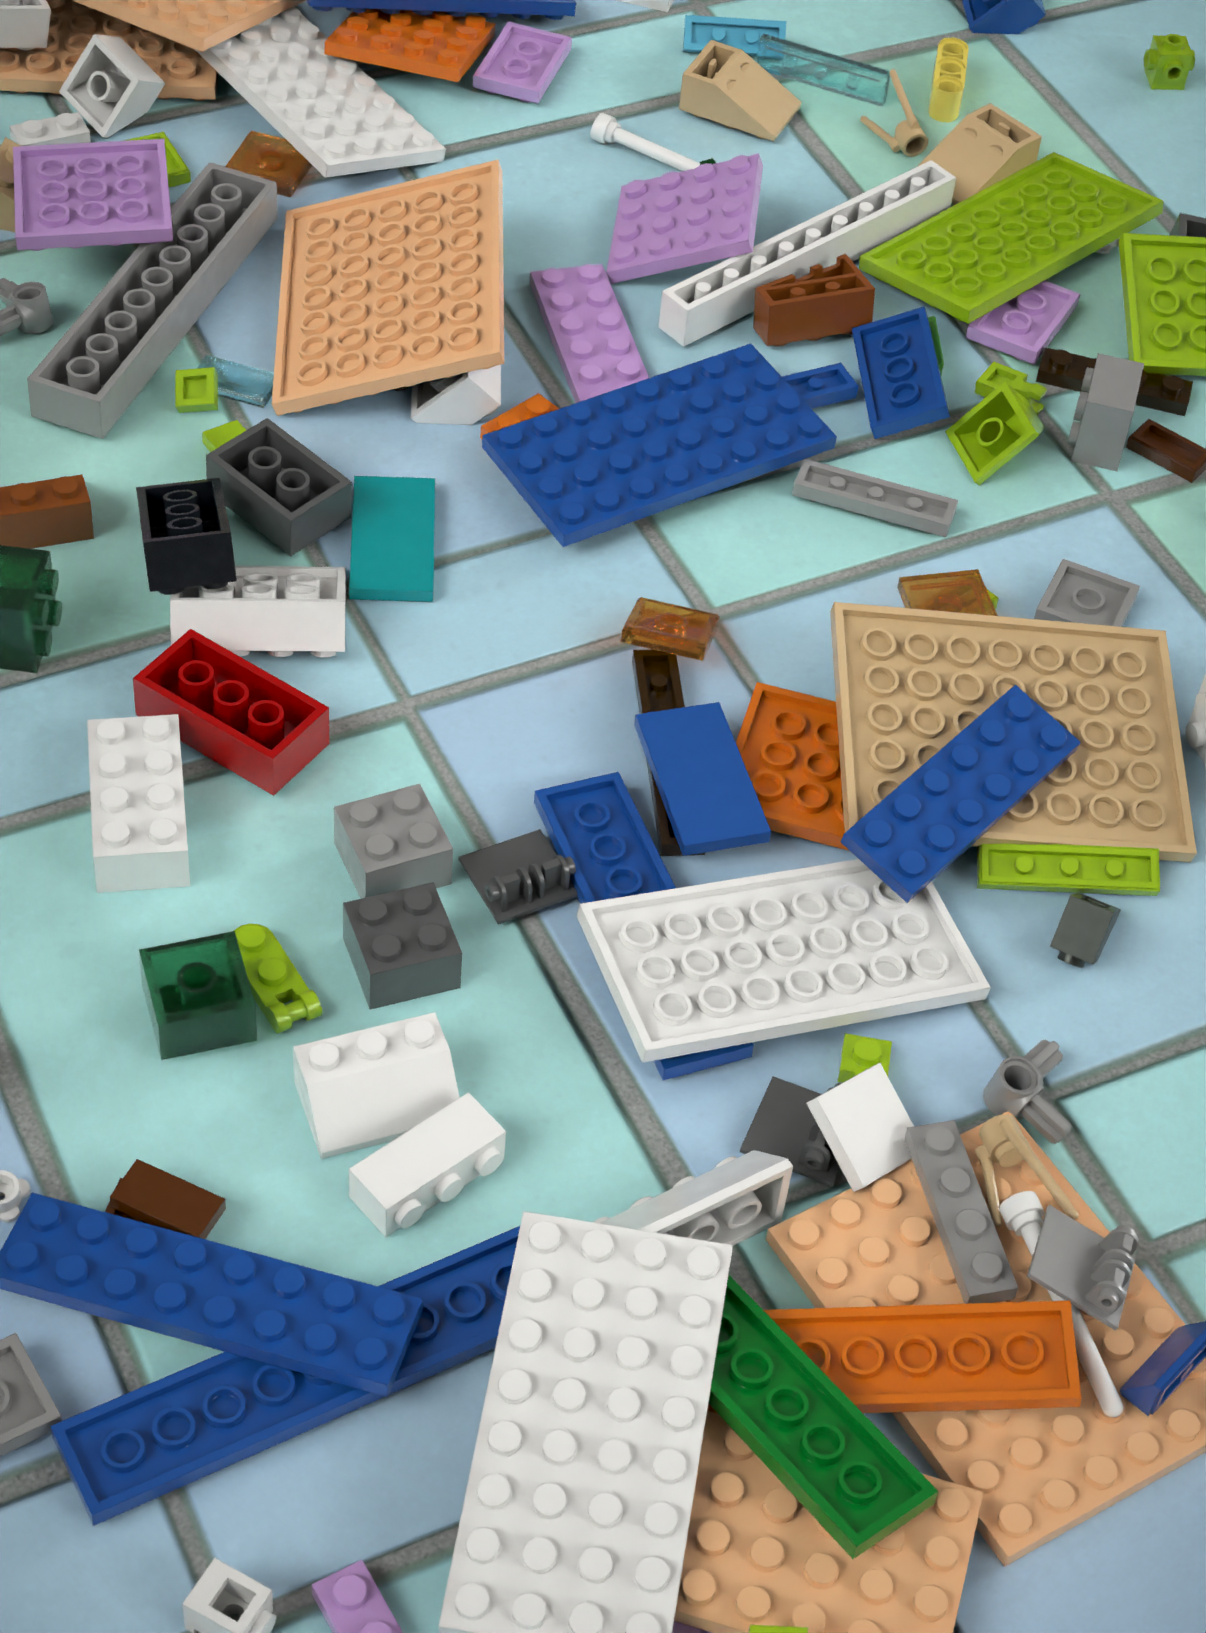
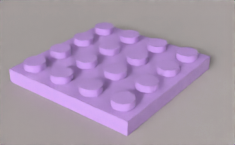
[13,139,173,251]
[606,153,763,284]

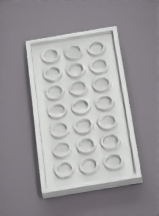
[196,7,446,178]
[577,859,991,1063]
[438,1211,733,1633]

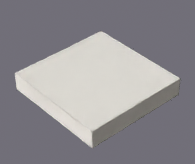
[807,1063,914,1192]

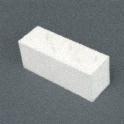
[349,1092,506,1237]

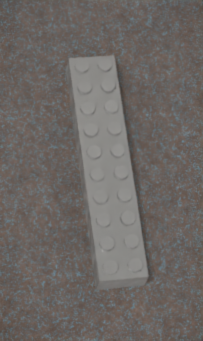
[27,162,277,439]

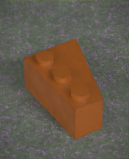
[753,254,875,347]

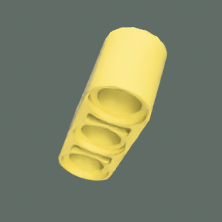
[928,37,969,122]

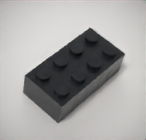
[136,478,237,595]

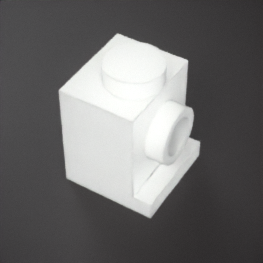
[182,1558,276,1633]

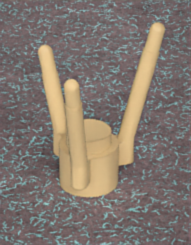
[860,69,928,157]
[975,1114,1079,1227]

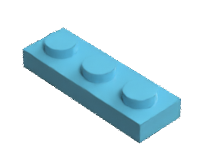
[683,15,786,58]

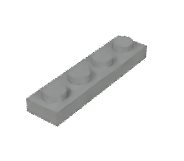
[792,459,958,537]
[905,1120,1018,1304]

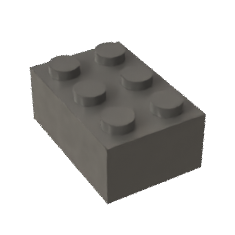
[206,418,352,556]

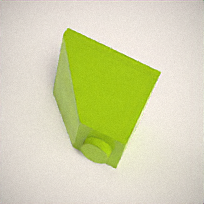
[945,381,1044,485]

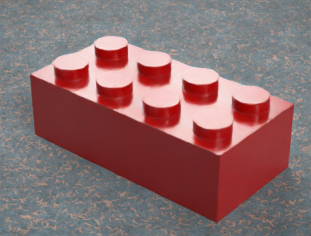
[133,629,330,796]

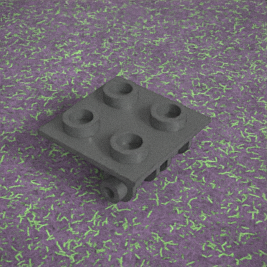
[458,829,578,924]
[740,1076,841,1186]

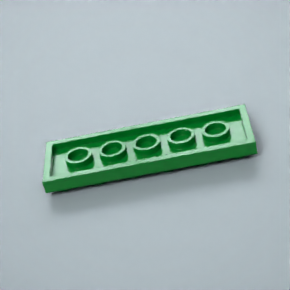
[708,1275,938,1559]

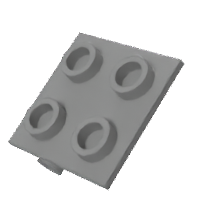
[1027,1205,1139,1330]

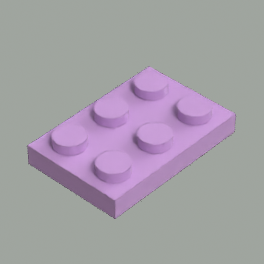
[473,22,572,104]
[966,281,1080,364]

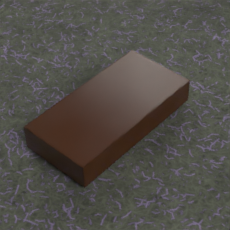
[1126,419,1206,483]
[110,1159,226,1239]

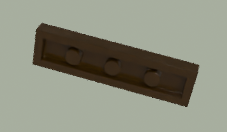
[1036,347,1193,416]

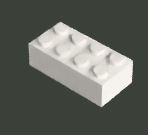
[87,714,190,893]

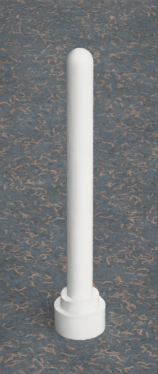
[591,112,700,171]
[999,1191,1123,1418]

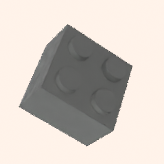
[343,882,462,1010]

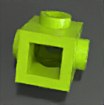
[1143,34,1195,90]

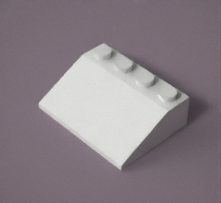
[170,566,346,657]

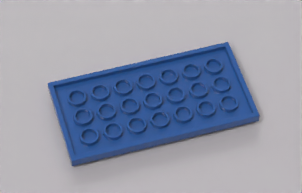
[482,343,837,547]

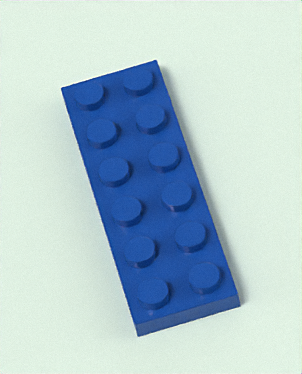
[840,685,1081,903]

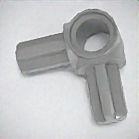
[0,278,53,336]
[983,1040,1072,1144]

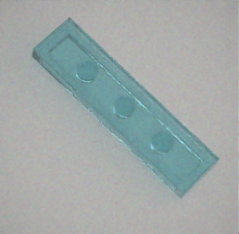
[756,33,890,107]

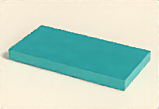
[349,476,435,602]

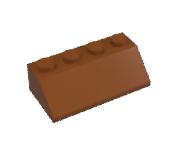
[0,474,94,554]

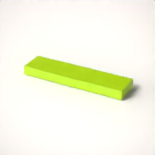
[977,843,1160,896]

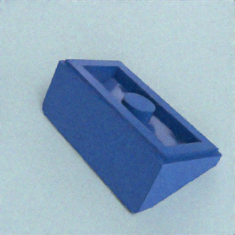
[1119,1321,1206,1416]

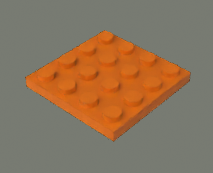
[324,9,496,82]
[736,682,849,851]

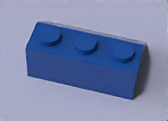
[962,0,1046,34]

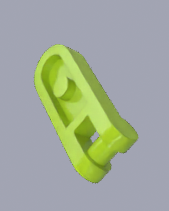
[228,923,322,1034]

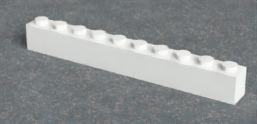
[658,160,956,347]

